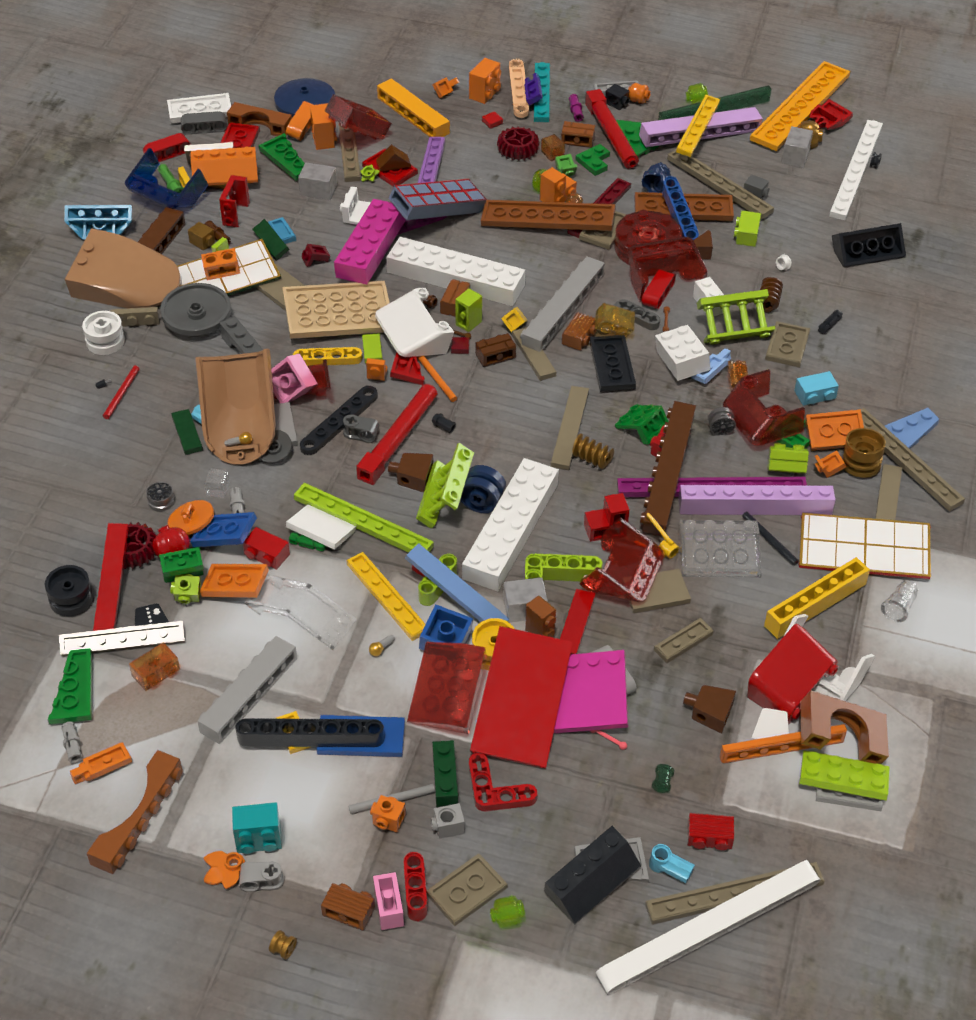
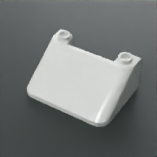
[375,288,454,357]

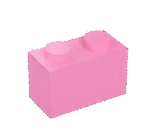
[373,872,404,930]

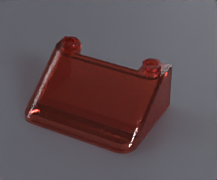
[579,518,664,602]

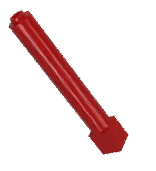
[585,89,639,168]
[356,384,438,485]

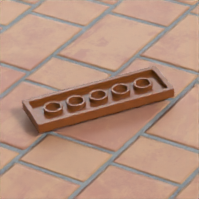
[634,192,734,221]

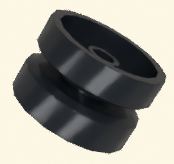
[44,565,94,617]

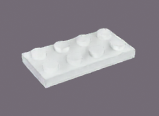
[167,93,231,123]

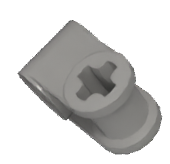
[239,861,284,892]

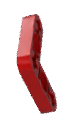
[469,753,537,812]

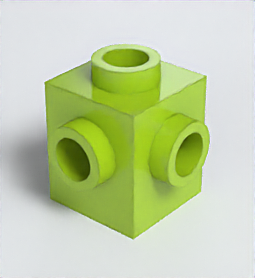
[170,573,201,604]

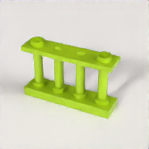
[696,289,775,345]
[416,443,474,528]

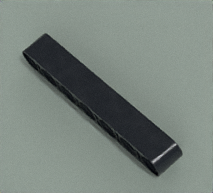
[235,718,384,747]

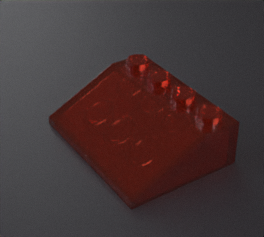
[407,642,487,734]

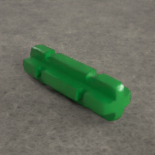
[289,532,326,551]

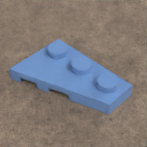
[885,408,939,449]

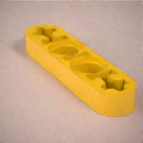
[293,347,363,366]

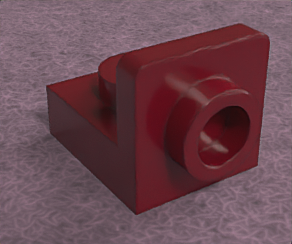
[302,244,330,267]

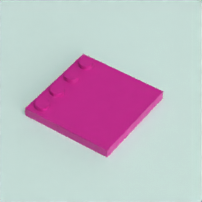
[553,650,628,734]

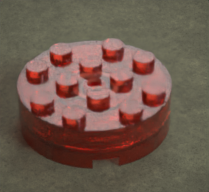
[614,210,682,269]

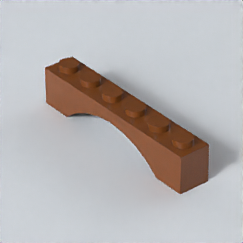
[87,750,183,874]

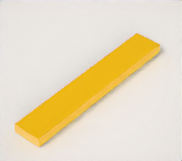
[676,95,720,157]
[346,552,426,641]

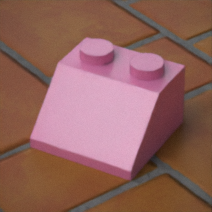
[271,354,318,403]

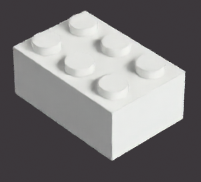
[655,325,711,381]

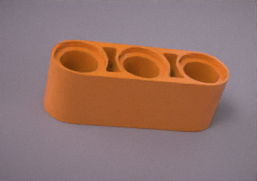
[286,101,313,141]

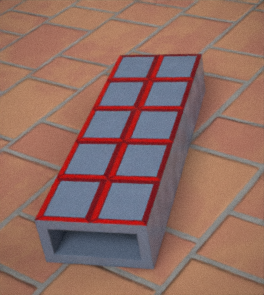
[388,179,487,220]

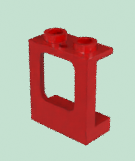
[219,175,250,227]

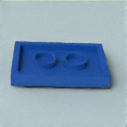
[190,512,257,547]

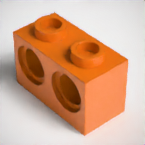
[201,248,240,280]

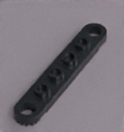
[300,386,378,455]

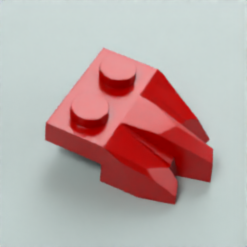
[810,99,853,130]

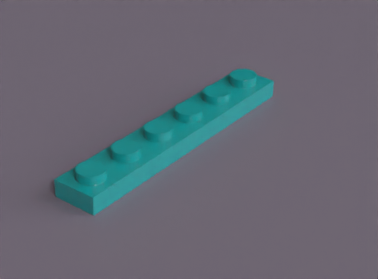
[534,62,550,122]

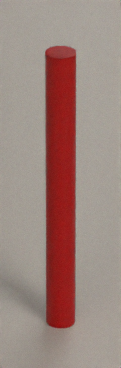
[103,365,140,419]

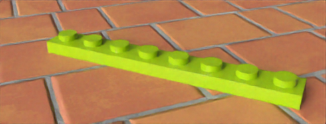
[294,483,434,552]

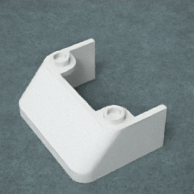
[784,614,875,701]

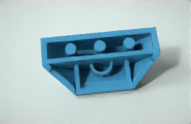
[64,205,132,240]

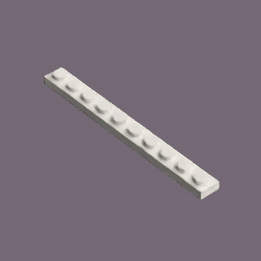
[829,120,883,220]

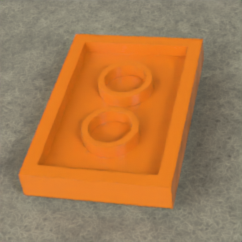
[805,409,864,451]
[199,564,269,598]

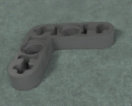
[597,299,660,335]

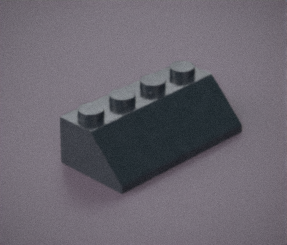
[832,223,906,267]
[544,825,641,925]

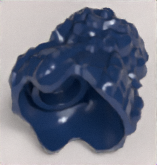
[641,162,671,193]

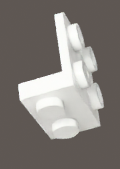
[340,187,371,224]

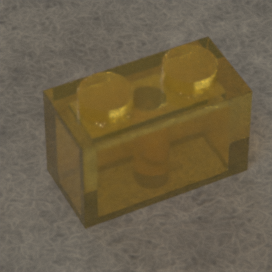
[595,303,635,338]

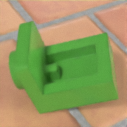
[555,154,578,177]

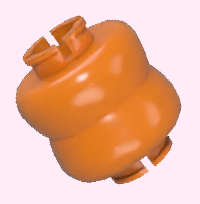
[628,83,651,104]

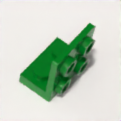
[615,404,669,444]
[159,547,204,583]

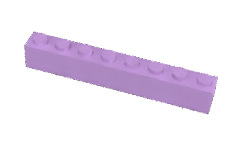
[639,107,763,147]
[678,485,835,515]

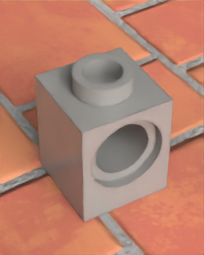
[431,803,465,839]

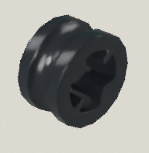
[870,152,882,168]

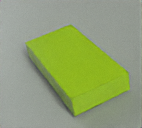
[362,333,382,363]

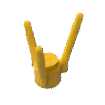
[635,513,680,559]

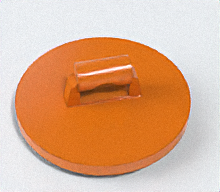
[168,500,214,535]

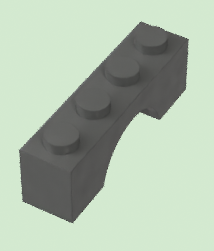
[220,316,263,354]

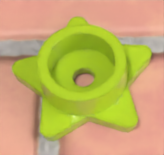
[360,164,380,182]

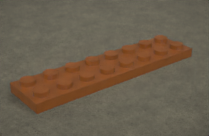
[481,200,616,231]

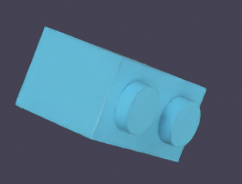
[794,371,839,406]

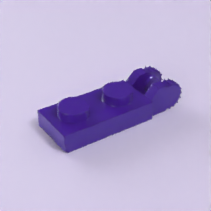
[524,73,543,105]

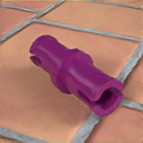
[569,94,584,122]

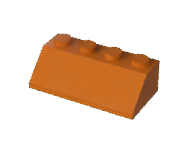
[191,147,258,187]

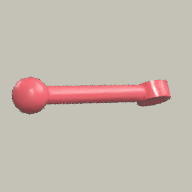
[590,730,627,750]

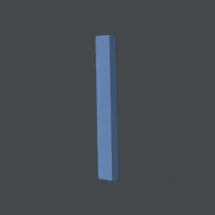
[405,543,509,622]

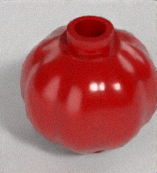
[152,525,190,558]

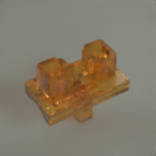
[727,360,750,392]

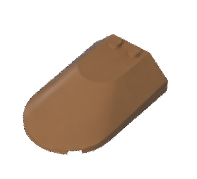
[196,349,276,465]

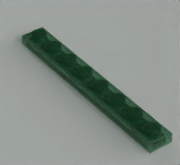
[658,85,772,120]

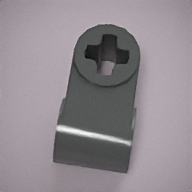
[343,415,380,443]

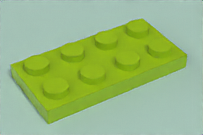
[799,750,890,801]

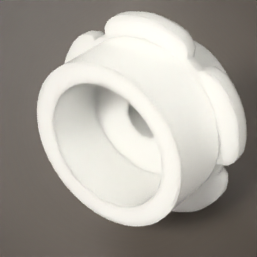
[776,254,792,271]

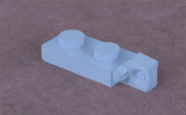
[691,349,731,384]

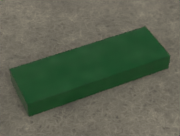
[252,219,290,260]
[171,409,203,455]

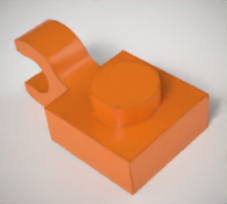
[432,77,460,98]

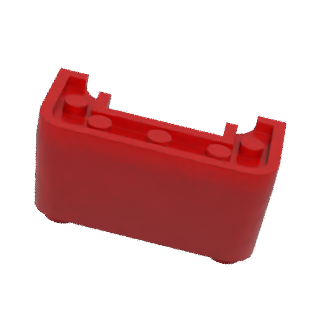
[747,624,839,725]

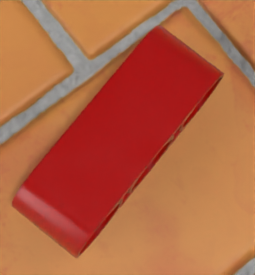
[143,133,191,164]
[641,269,676,309]
[404,852,427,922]

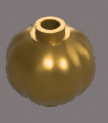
[798,121,823,149]

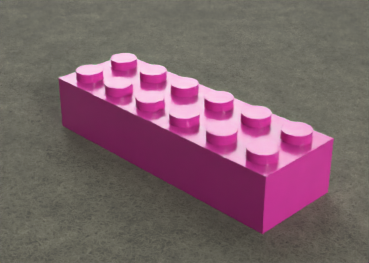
[334,199,405,284]

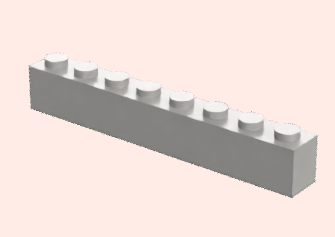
[520,256,605,352]

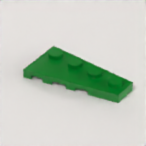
[259,133,305,181]
[48,648,92,725]

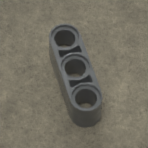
[181,111,227,134]

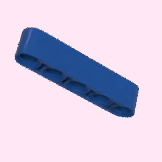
[662,176,699,248]

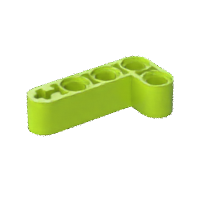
[525,554,602,582]

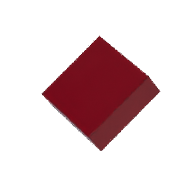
[451,337,469,354]

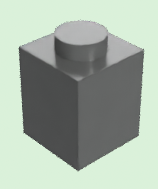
[744,174,770,199]

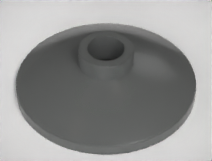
[259,430,292,463]

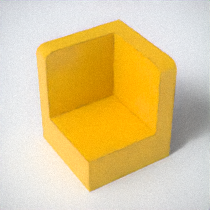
[501,307,527,332]

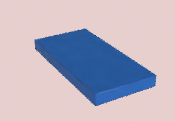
[317,715,405,757]

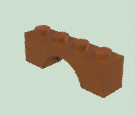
[227,102,292,136]

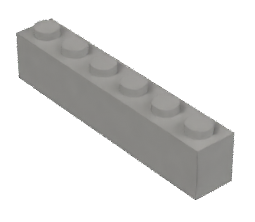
[198,636,297,745]

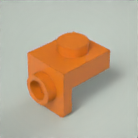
[366,358,388,381]
[814,450,847,478]

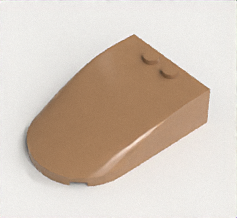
[65,228,181,309]

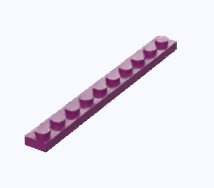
[617,477,807,497]

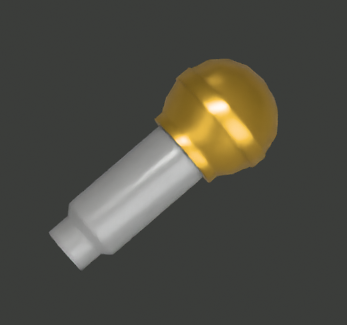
[225,432,252,446]
[369,635,395,656]

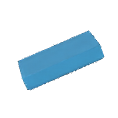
[268,217,296,244]

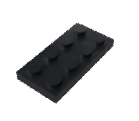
[590,335,636,392]

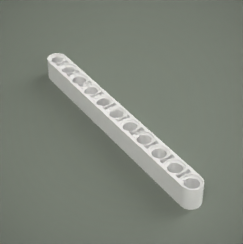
[596,860,820,994]

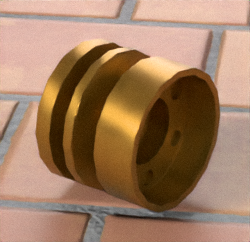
[843,428,886,478]

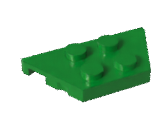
[616,120,659,158]

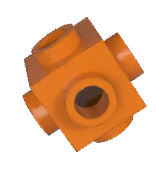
[370,795,406,832]

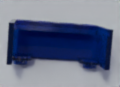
[125,148,209,209]

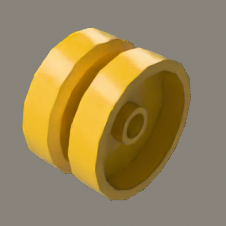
[472,618,514,670]

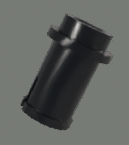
[432,413,456,433]

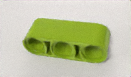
[418,554,457,606]

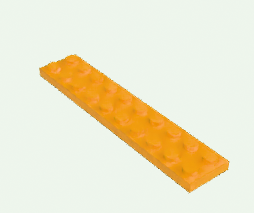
[750,61,851,151]

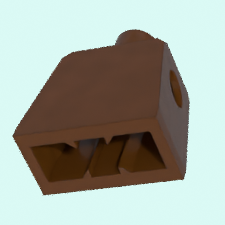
[388,453,434,492]
[683,685,736,734]

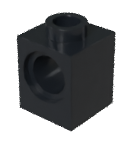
[605,84,630,110]

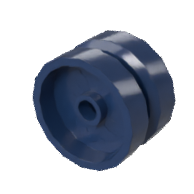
[460,465,506,513]

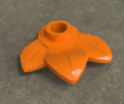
[204,851,245,889]

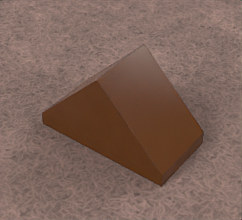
[376,144,411,172]
[685,230,713,260]

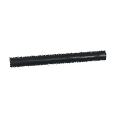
[742,512,799,566]

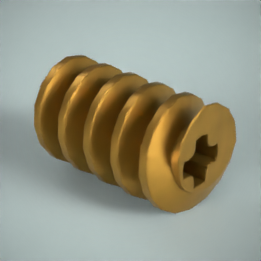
[572,433,614,469]

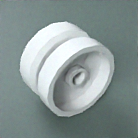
[82,311,125,355]

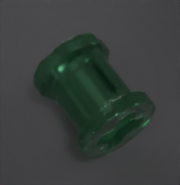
[652,764,675,793]

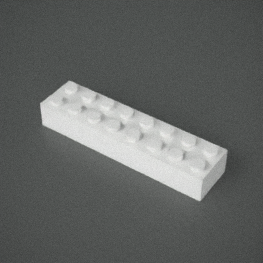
[386,237,525,306]
[462,458,559,592]

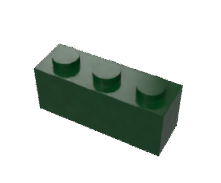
[432,740,458,808]

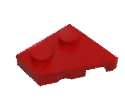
[390,352,425,385]

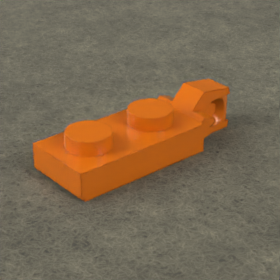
[70,742,132,784]

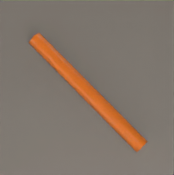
[417,356,457,402]

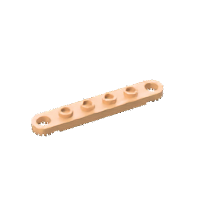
[509,59,529,118]

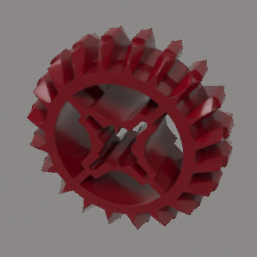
[497,126,539,161]
[123,522,156,569]

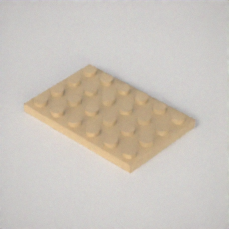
[282,281,390,339]

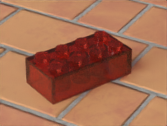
[325,94,392,140]

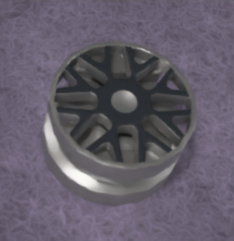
[708,407,736,436]
[146,482,175,512]

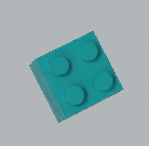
[232,802,282,854]

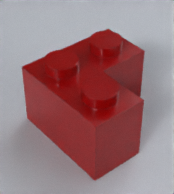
[584,493,630,542]

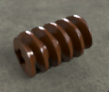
[760,277,783,313]

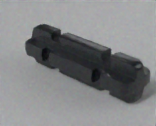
[818,310,843,334]

